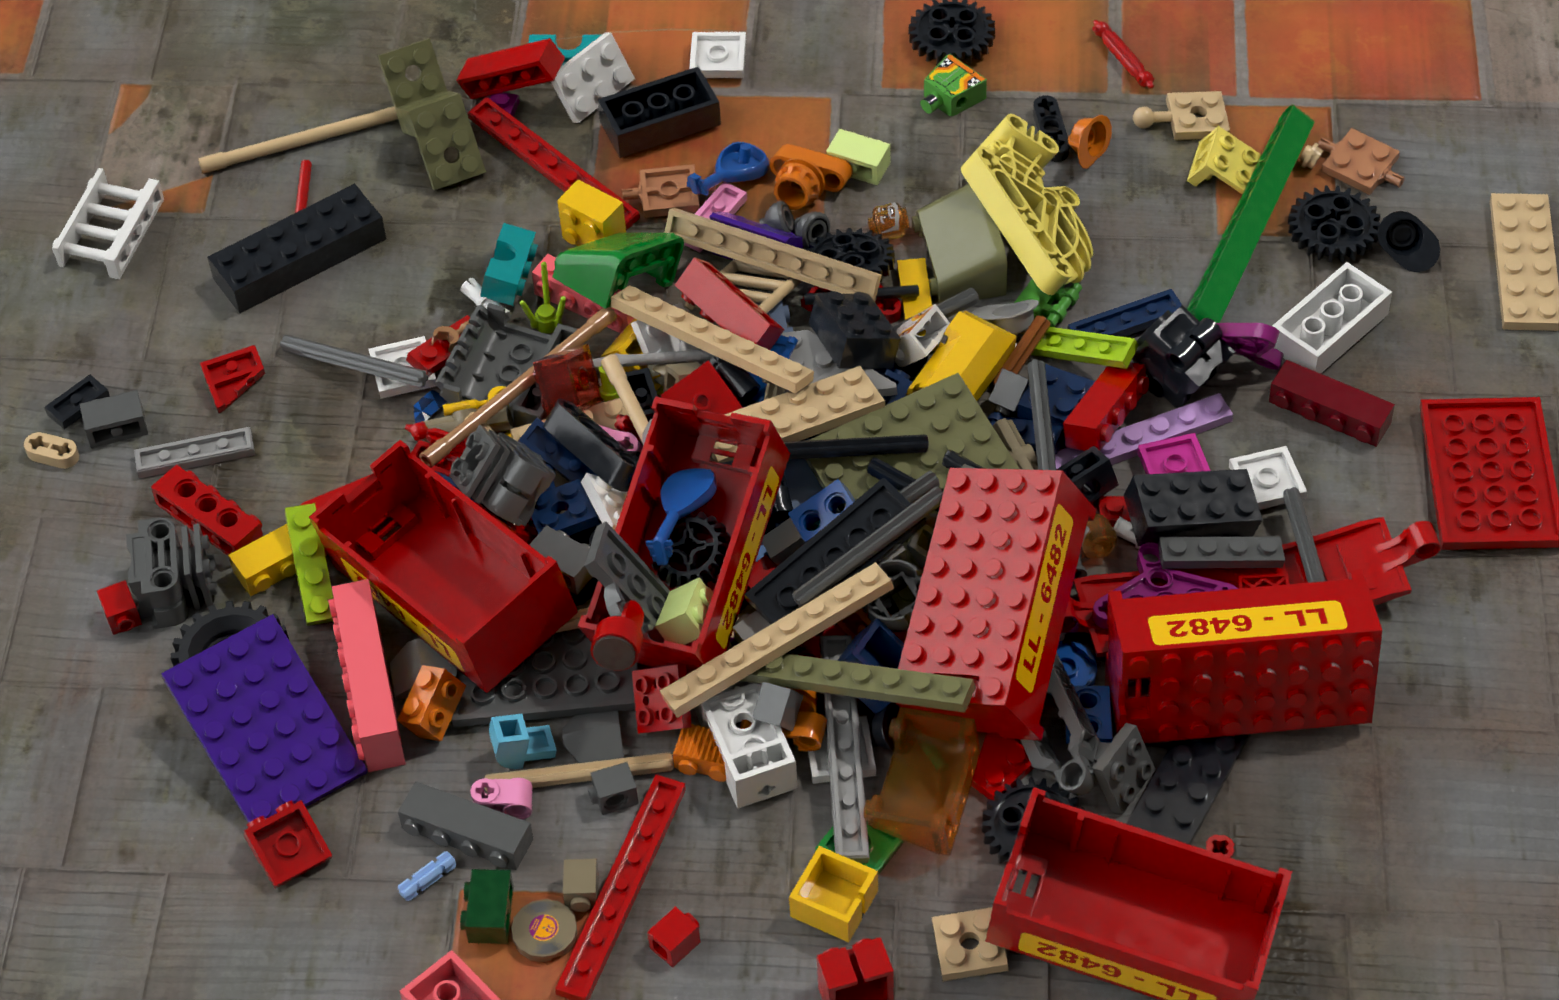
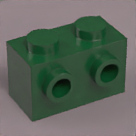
[460,869,514,944]

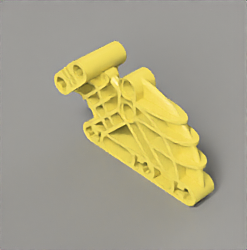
[961,114,1093,295]

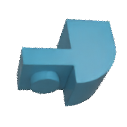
[489,714,557,769]

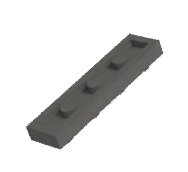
[1158,536,1285,569]

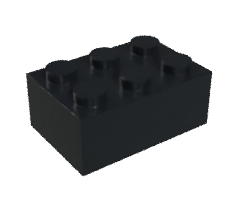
[809,291,901,369]

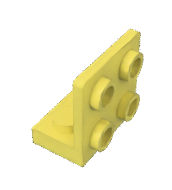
[1187,126,1261,194]

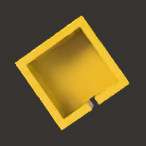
[557,179,626,246]
[789,846,878,943]

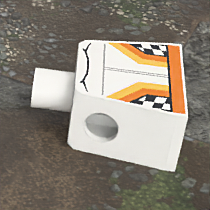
[895,304,950,367]

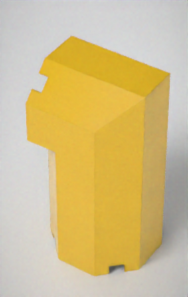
[907,311,1017,401]

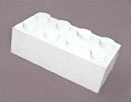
[1272,262,1392,374]

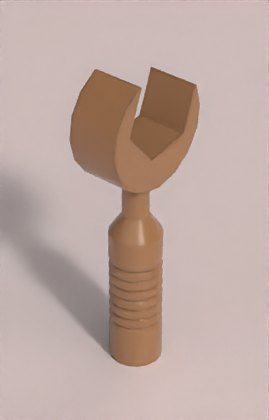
[432,320,470,353]

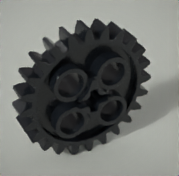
[909,0,995,65]
[1288,186,1381,263]
[804,228,895,282]
[982,777,1085,874]

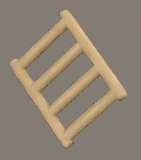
[685,259,802,313]

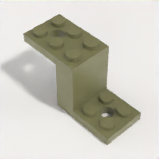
[377,38,486,190]

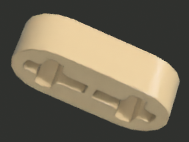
[24,432,79,469]

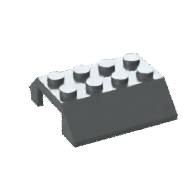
[434,303,578,428]

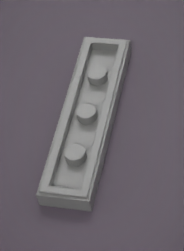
[134,427,255,478]

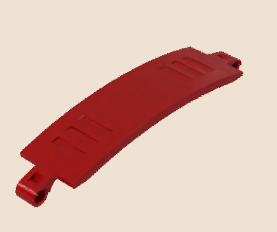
[1061,517,1441,657]

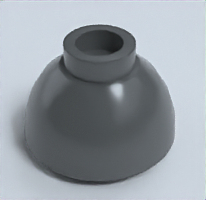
[759,200,795,234]
[793,212,830,248]

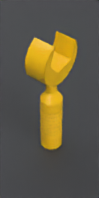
[442,386,509,416]

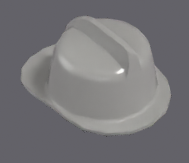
[971,299,1039,338]

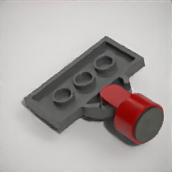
[585,522,670,671]

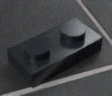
[44,374,110,430]

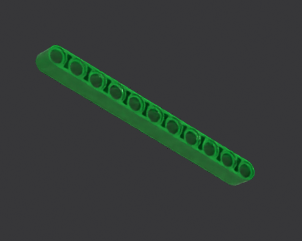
[1187,104,1315,323]

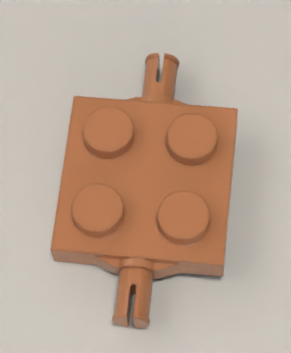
[1317,128,1405,195]
[622,164,717,218]

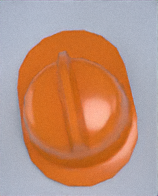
[1068,115,1112,169]

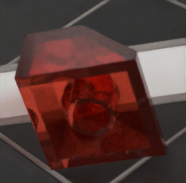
[532,344,604,416]

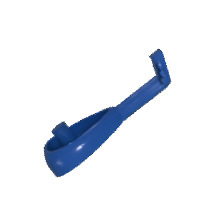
[687,142,769,196]
[646,468,717,565]

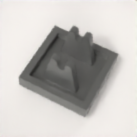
[1092,723,1155,815]

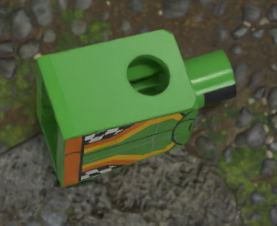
[920,53,987,116]

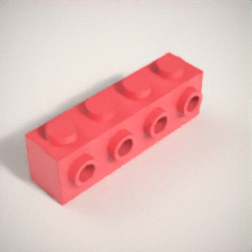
[532,254,634,333]

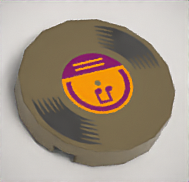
[511,899,578,962]

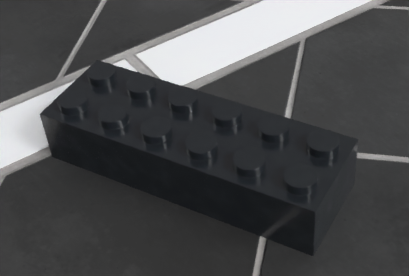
[207,183,387,314]

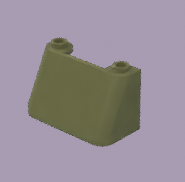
[911,184,1007,303]

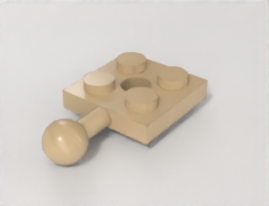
[1133,91,1230,140]
[932,907,1009,981]

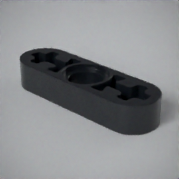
[1033,95,1070,162]

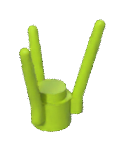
[520,262,566,334]

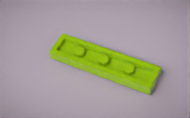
[1031,327,1139,369]
[284,503,334,626]

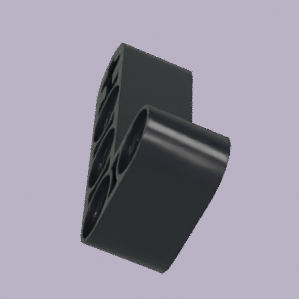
[543,398,641,492]

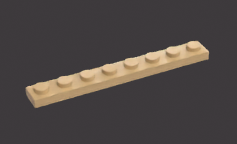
[664,208,882,302]
[611,285,814,393]
[660,562,894,718]

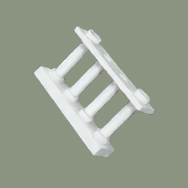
[52,168,164,279]

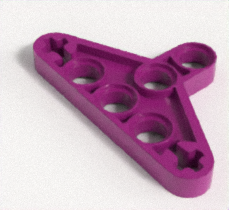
[1217,323,1284,370]
[1092,543,1238,629]

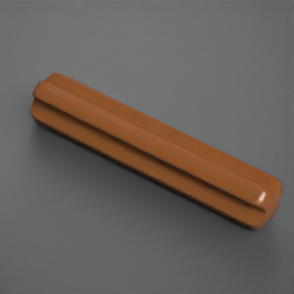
[993,316,1051,385]

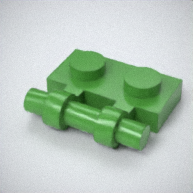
[1014,279,1082,327]

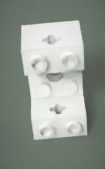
[694,681,797,809]

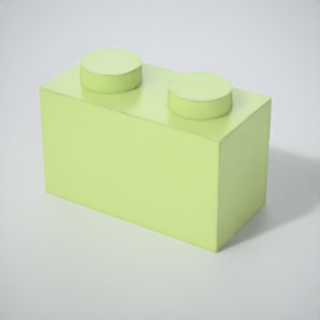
[826,129,890,185]
[655,577,713,645]

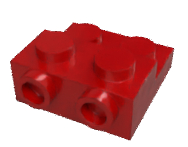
[244,800,333,889]

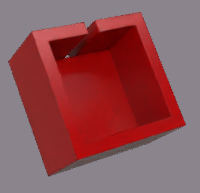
[817,937,894,1000]

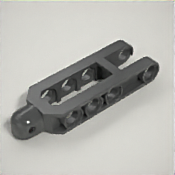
[1020,652,1100,796]

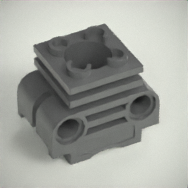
[449,424,556,527]
[126,517,218,629]

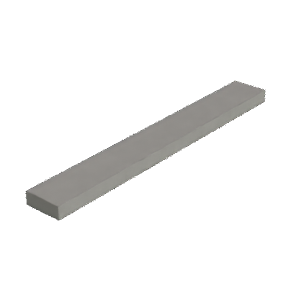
[819,635,869,863]

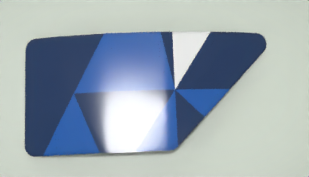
[414,390,447,423]

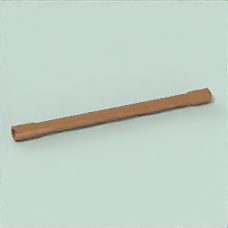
[419,307,617,468]

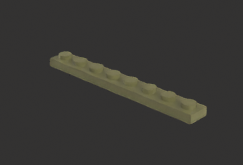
[740,654,976,712]

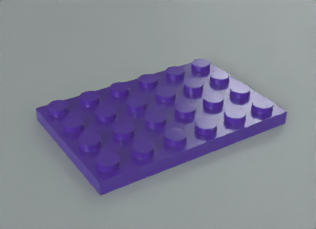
[161,614,367,823]

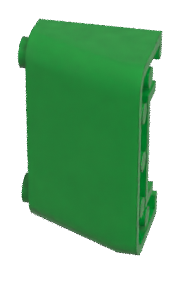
[552,233,684,309]

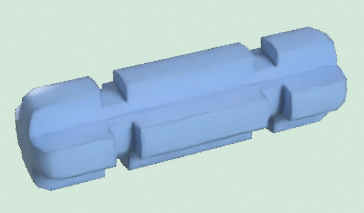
[398,851,456,901]

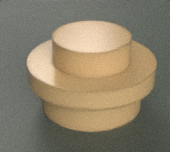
[1299,142,1324,169]

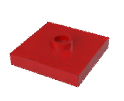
[660,360,743,415]

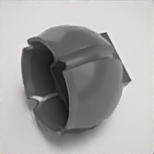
[862,559,923,632]

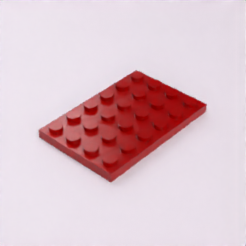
[1420,397,1559,550]

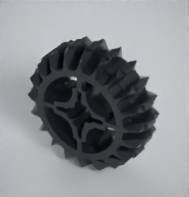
[649,510,731,589]

